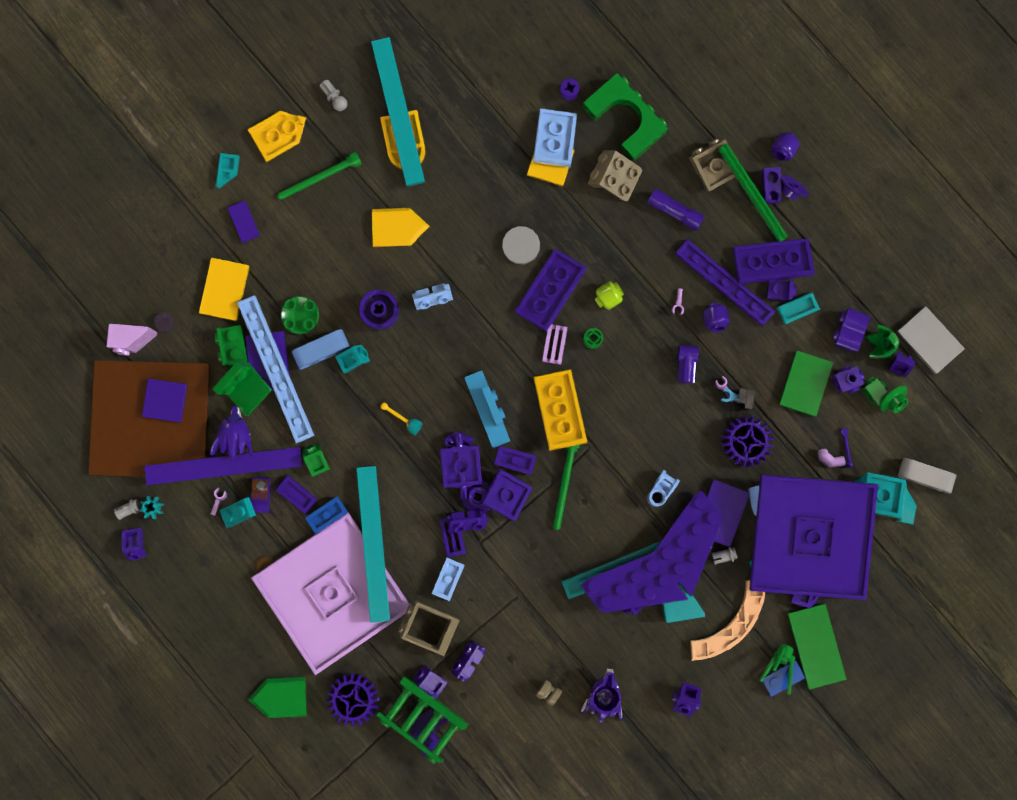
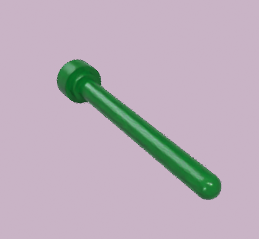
[277,151,362,200]
[553,445,580,530]

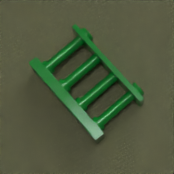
[376,677,469,764]

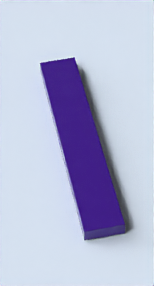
[675,239,775,326]

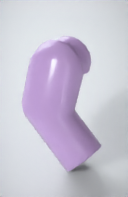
[818,449,845,468]

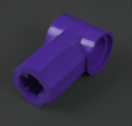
[677,345,699,383]

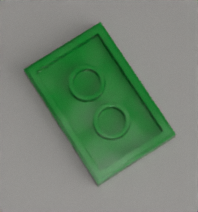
[779,351,833,417]

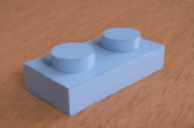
[432,558,465,601]

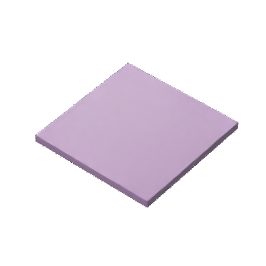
[251,513,410,675]

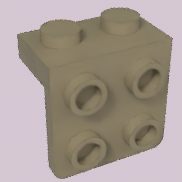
[588,150,642,201]

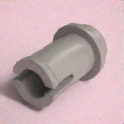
[114,499,141,520]
[712,547,737,565]

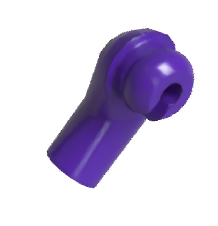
[444,432,474,448]

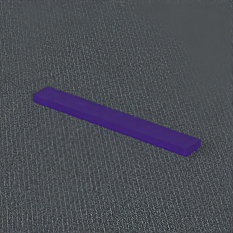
[145,447,302,485]

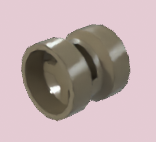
[535,680,562,707]

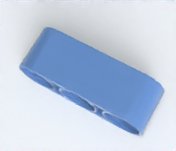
[292,329,350,370]

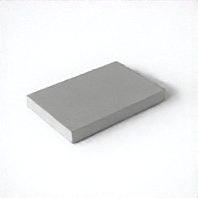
[897,306,965,374]

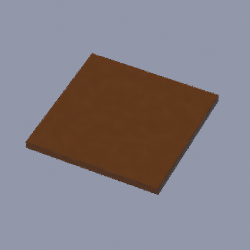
[88,360,210,479]

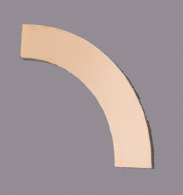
[690,580,765,661]

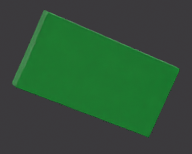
[787,604,847,690]

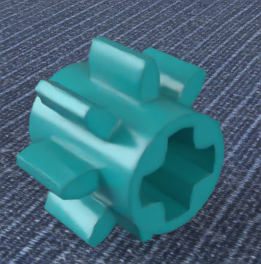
[139,496,164,519]

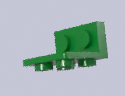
[213,362,271,416]

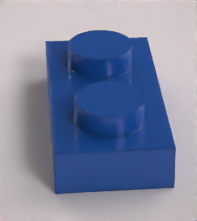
[305,496,349,534]
[763,661,805,697]

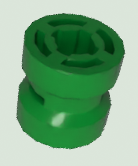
[583,328,603,349]

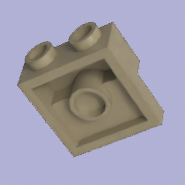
[689,138,735,192]

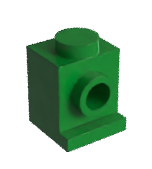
[861,376,888,407]

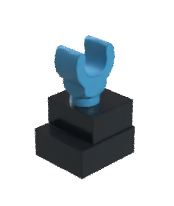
[721,388,755,411]

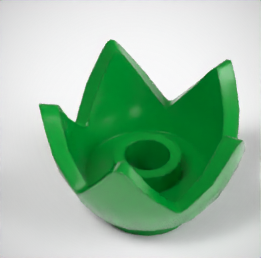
[865,325,899,358]

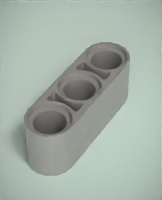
[898,458,957,494]

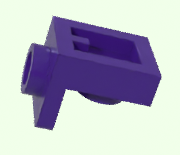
[766,280,797,302]
[122,528,146,560]
[413,665,448,698]

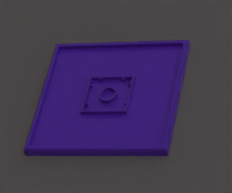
[749,474,878,600]

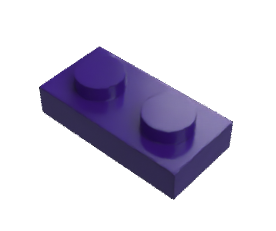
[494,446,536,475]

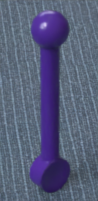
[840,428,853,468]

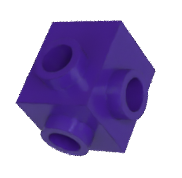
[831,365,864,394]
[671,682,701,717]

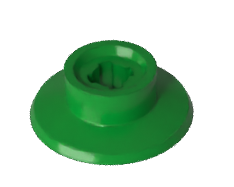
[879,385,909,413]

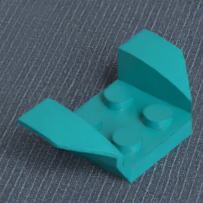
[854,472,917,525]

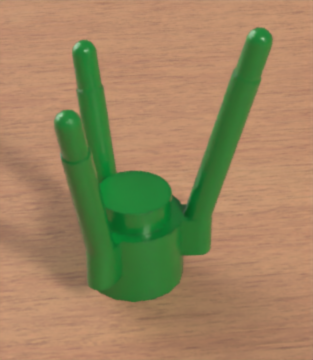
[759,644,796,695]

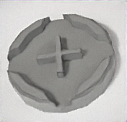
[502,226,540,265]

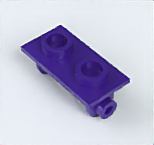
[446,510,488,533]
[451,640,486,682]

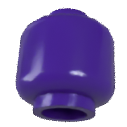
[771,132,799,161]
[703,303,730,333]

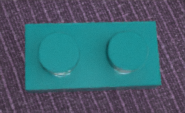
[220,497,256,528]

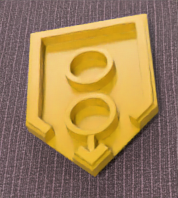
[248,111,306,162]
[372,208,430,247]

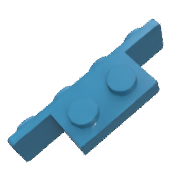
[465,371,510,448]

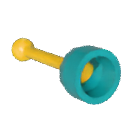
[380,403,423,436]

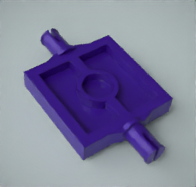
[440,434,482,500]

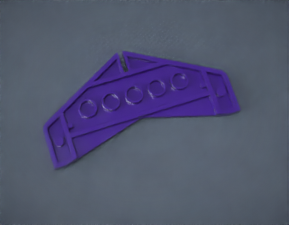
[580,490,722,613]

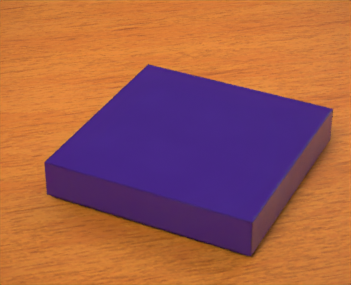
[142,379,188,422]
[481,469,533,521]

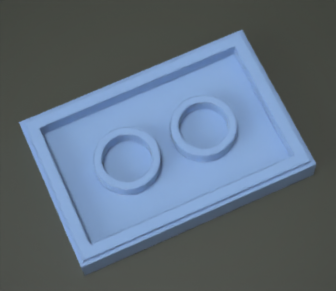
[533,108,577,167]

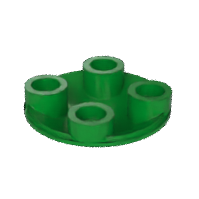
[281,296,319,334]

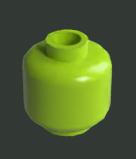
[595,281,624,310]

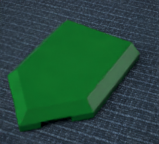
[248,676,307,718]

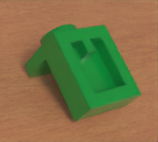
[302,444,330,477]

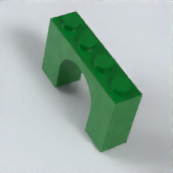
[582,73,668,162]

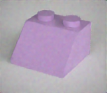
[107,324,157,356]

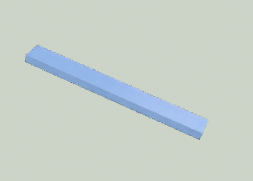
[237,295,315,443]

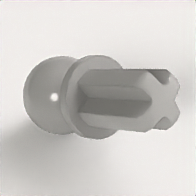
[320,80,347,111]

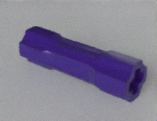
[647,188,705,231]

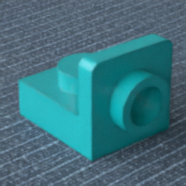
[335,345,370,374]

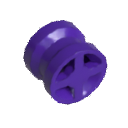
[560,78,579,101]

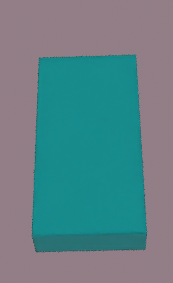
[777,292,820,325]

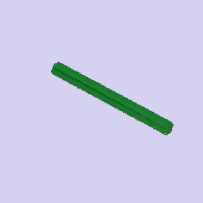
[718,143,787,242]

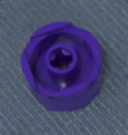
[359,290,399,331]

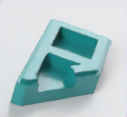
[215,153,240,189]

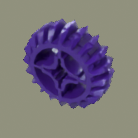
[721,416,774,468]
[326,673,379,727]

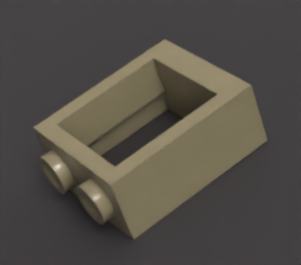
[398,600,460,656]

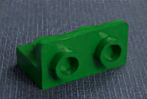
[214,325,249,367]

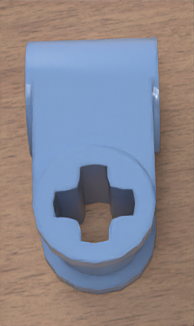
[647,470,680,507]

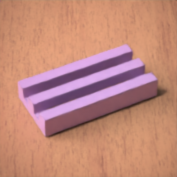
[542,324,568,365]

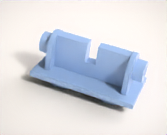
[412,283,453,310]

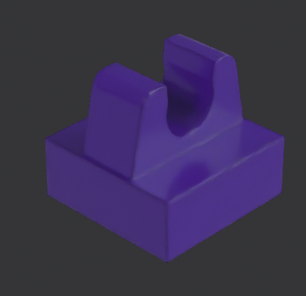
[888,352,915,377]

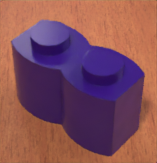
[832,308,870,353]

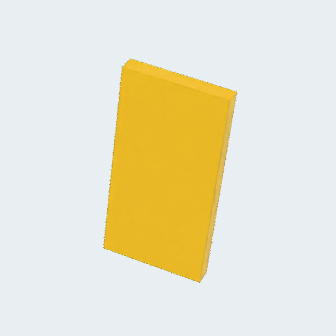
[534,369,587,451]

